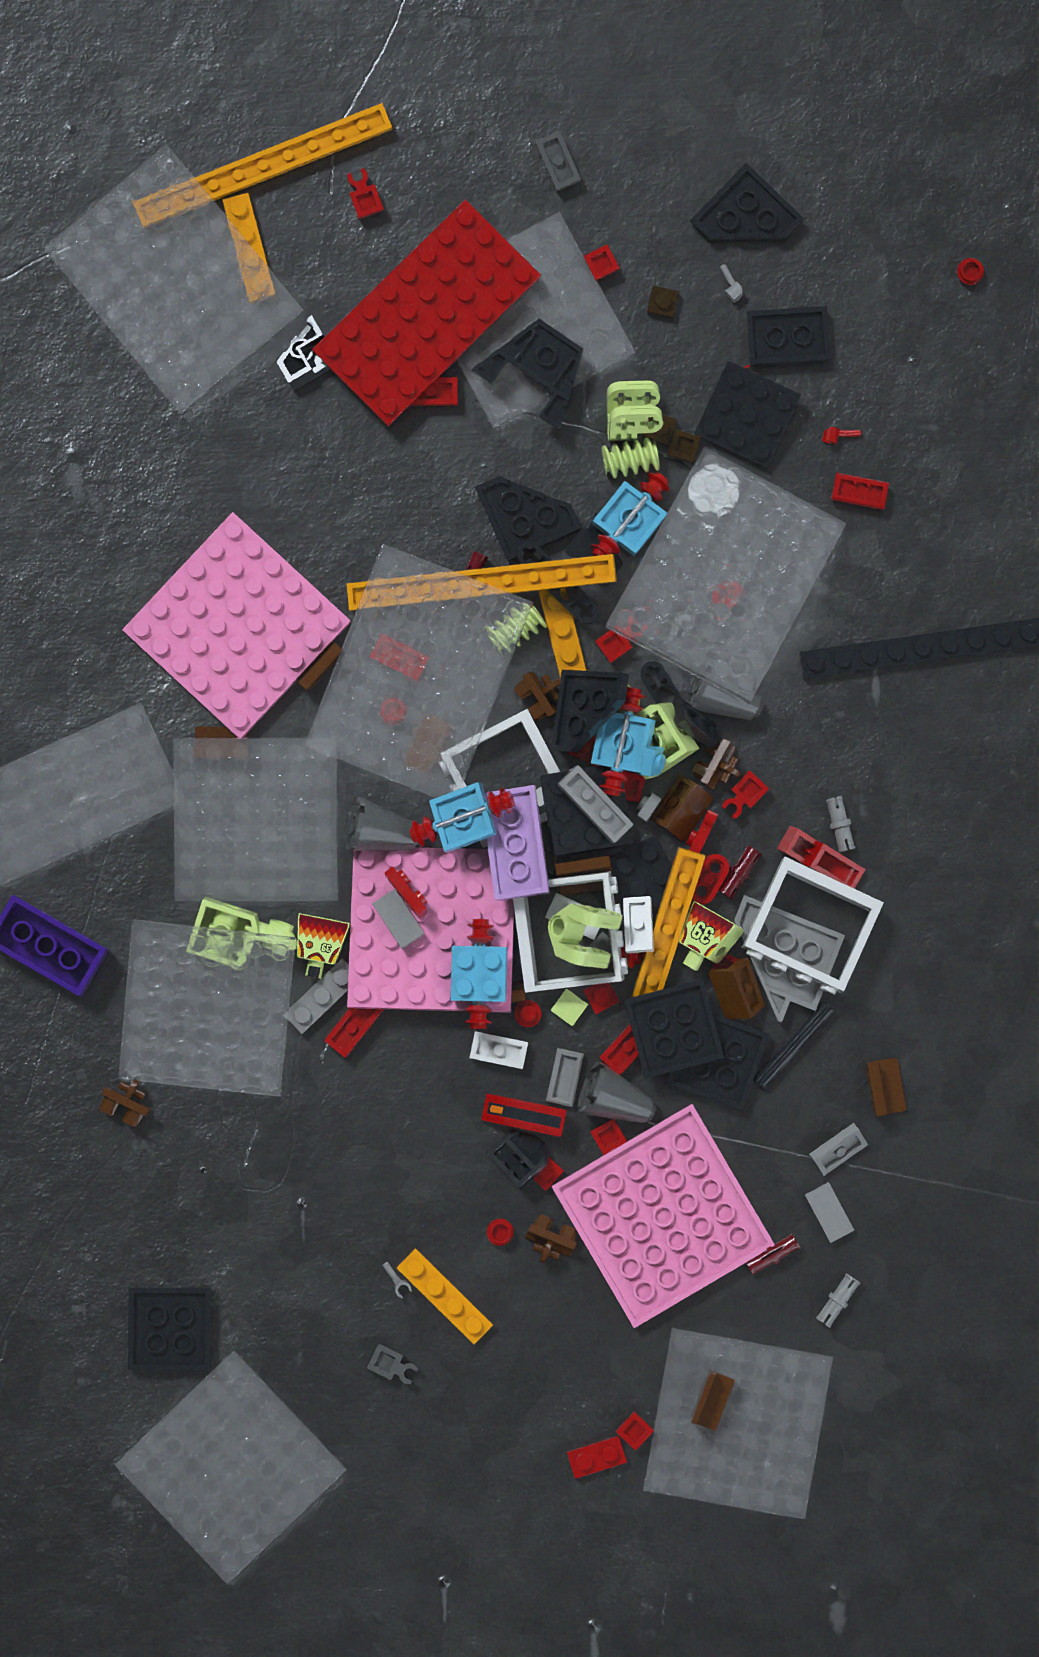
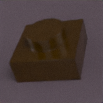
[647,285,679,319]
[643,414,677,446]
[667,429,701,464]

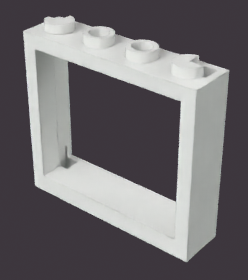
[439,709,560,848]
[742,857,884,995]
[513,871,628,992]

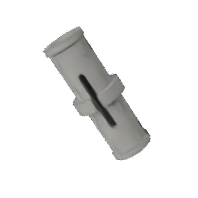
[826,796,855,852]
[816,1273,860,1328]

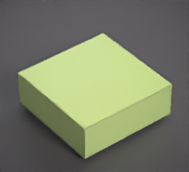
[550,988,588,1026]

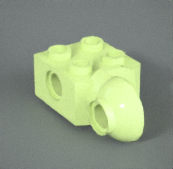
[615,685,699,780]
[186,897,297,968]

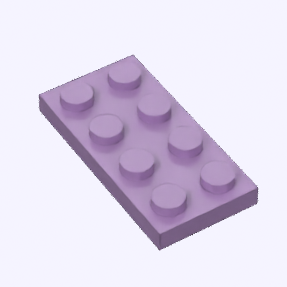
[485,785,550,902]

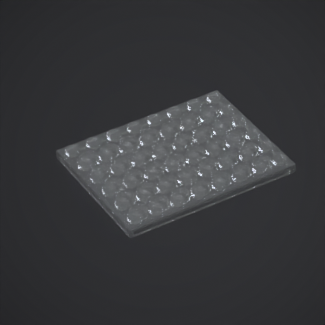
[43,144,304,414]
[605,447,846,704]
[304,544,533,798]

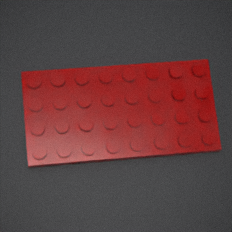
[312,199,541,427]

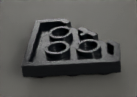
[690,163,804,240]
[475,476,581,562]
[551,670,629,753]

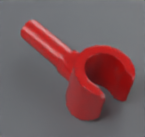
[822,427,861,444]

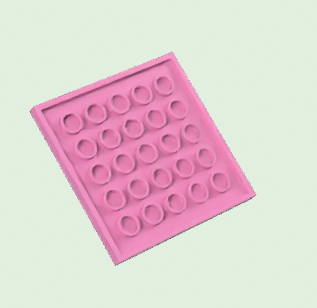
[122,512,351,740]
[347,847,514,1013]
[551,1104,775,1328]

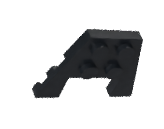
[472,318,583,431]

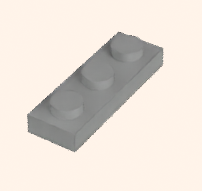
[557,765,634,844]
[283,958,349,1034]

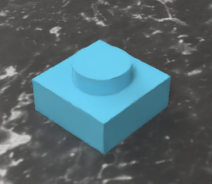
[640,746,666,777]

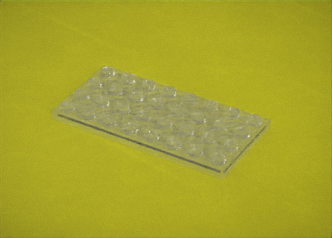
[0,702,187,887]

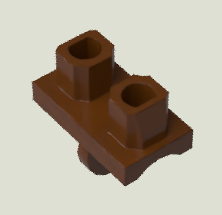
[514,671,560,721]
[692,738,740,790]
[100,1079,151,1127]
[525,1214,577,1263]

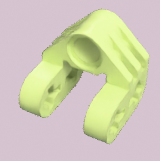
[607,381,663,441]
[548,904,623,968]

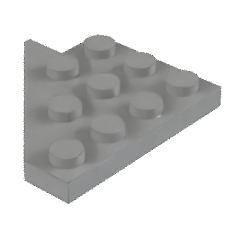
[734,895,845,1022]

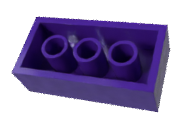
[0,894,109,997]

